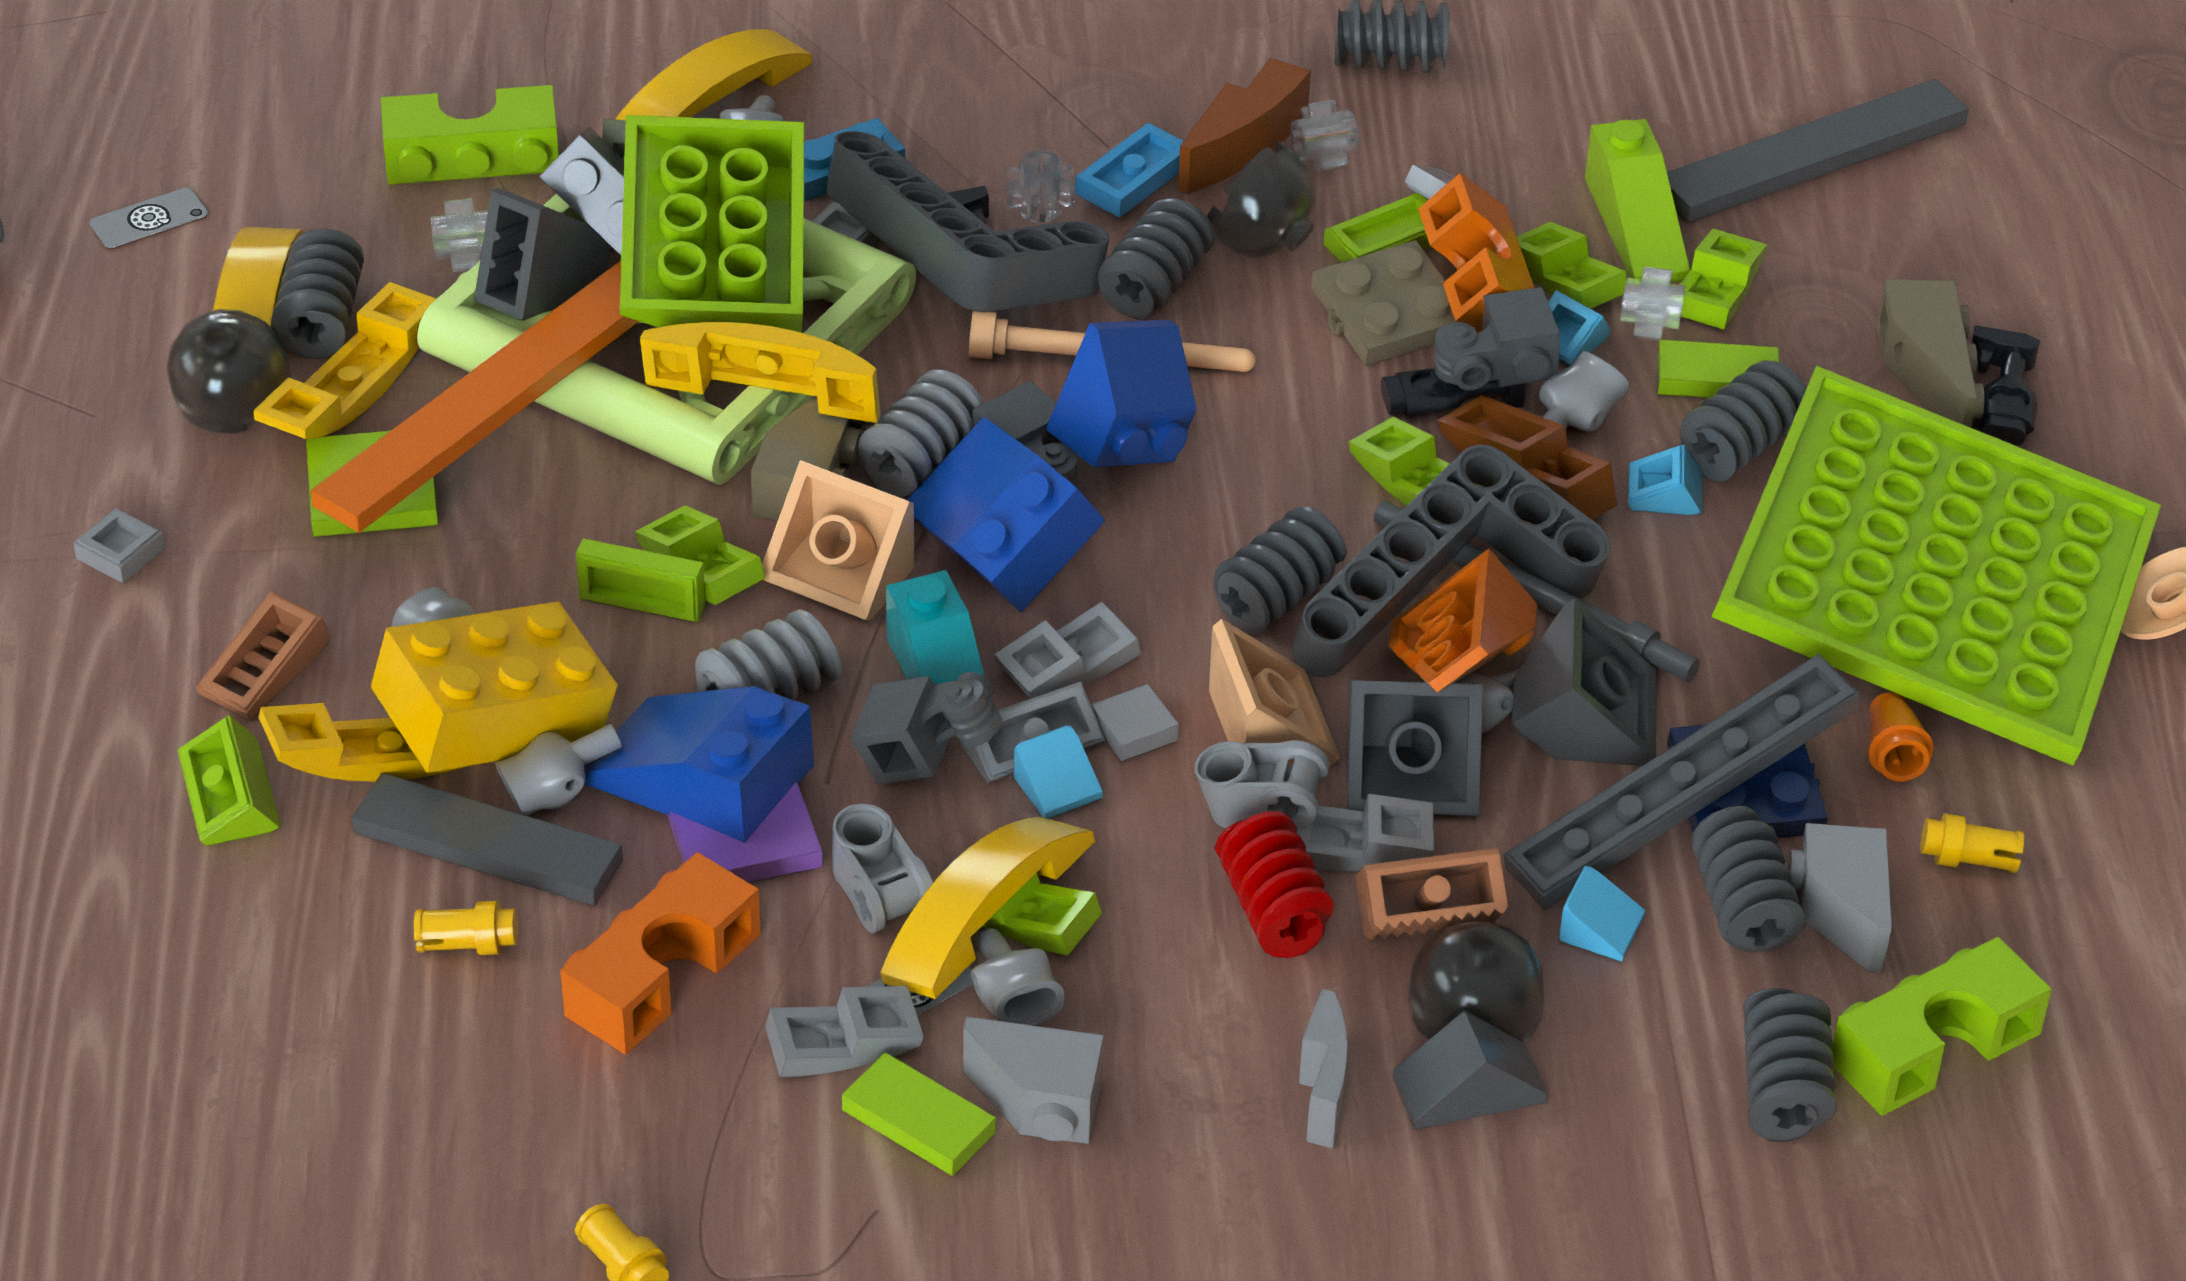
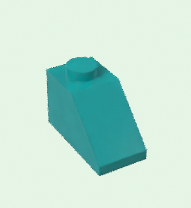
[886,570,985,684]

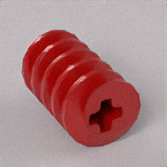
[1214,811,1334,958]

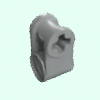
[1195,740,1329,829]
[832,803,933,934]

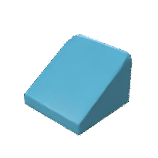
[1548,290,1612,366]
[1628,444,1703,515]
[1014,725,1103,819]
[1559,865,1645,962]

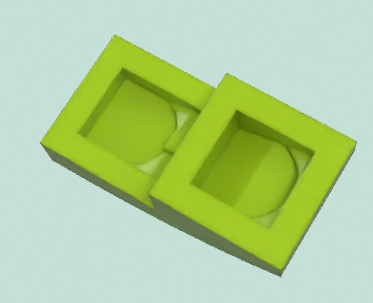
[1516,221,1628,309]
[1669,228,1768,330]
[1348,416,1479,522]
[635,505,766,605]
[983,873,1102,956]

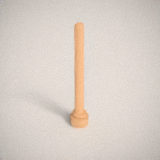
[969,311,1255,372]

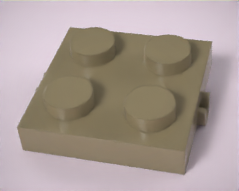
[1311,240,1456,366]

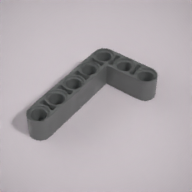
[826,131,1110,312]
[1292,444,1610,677]

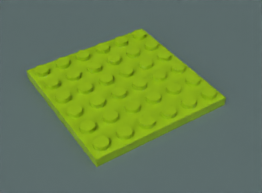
[1712,365,2161,766]

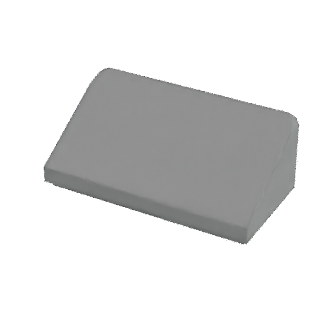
[959,681,1105,783]

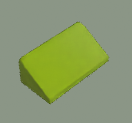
[177,715,281,846]

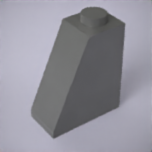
[474,187,611,321]

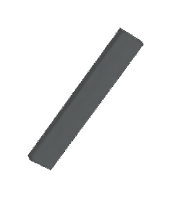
[1667,78,1969,223]
[1503,654,1860,910]

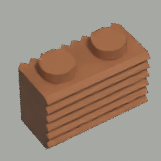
[1355,848,1508,941]

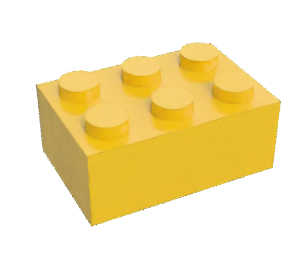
[370,601,618,773]

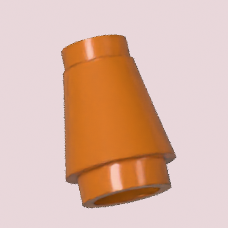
[1869,692,1934,782]

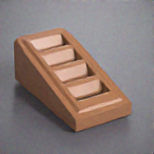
[195,591,331,720]

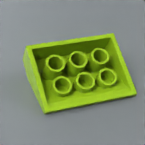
[620,115,804,333]

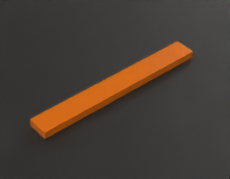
[311,261,639,533]

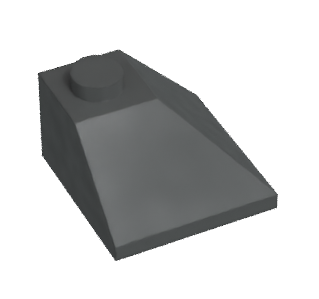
[1511,598,1656,766]
[1346,680,1483,816]

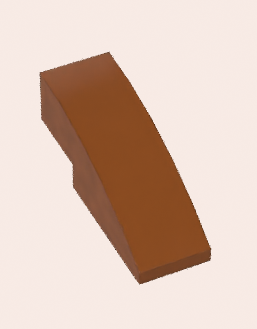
[1178,58,1311,194]
[1438,395,1617,520]

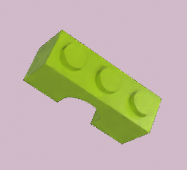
[380,85,559,185]
[1832,937,2052,1117]

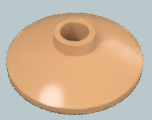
[2120,547,2186,640]

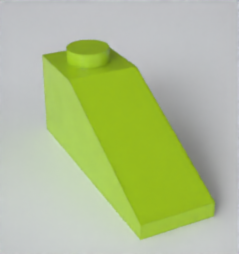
[1585,119,1690,287]

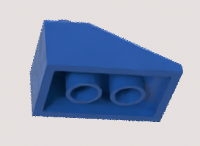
[907,417,1106,612]
[584,686,814,843]

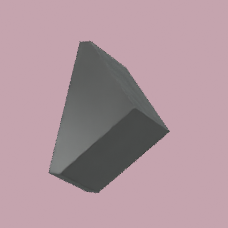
[1393,1010,1547,1130]

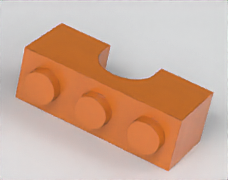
[1418,173,1535,333]
[560,852,761,1055]

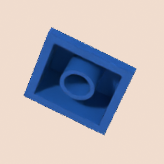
[1046,320,1197,468]

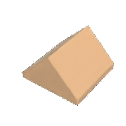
[762,460,914,621]
[1209,619,1341,766]

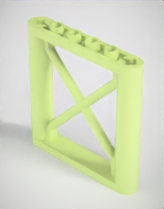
[417,193,916,485]

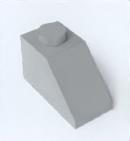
[1787,823,1892,973]
[963,1017,1104,1144]

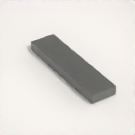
[352,773,623,906]

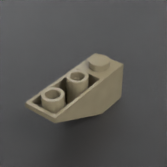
[1877,279,1984,428]
[751,396,874,521]

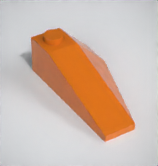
[1388,548,1537,693]

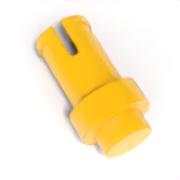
[1920,813,2024,873]
[414,901,519,955]
[575,1203,669,1281]

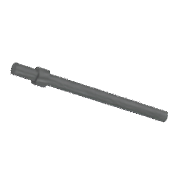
[1374,500,1700,682]

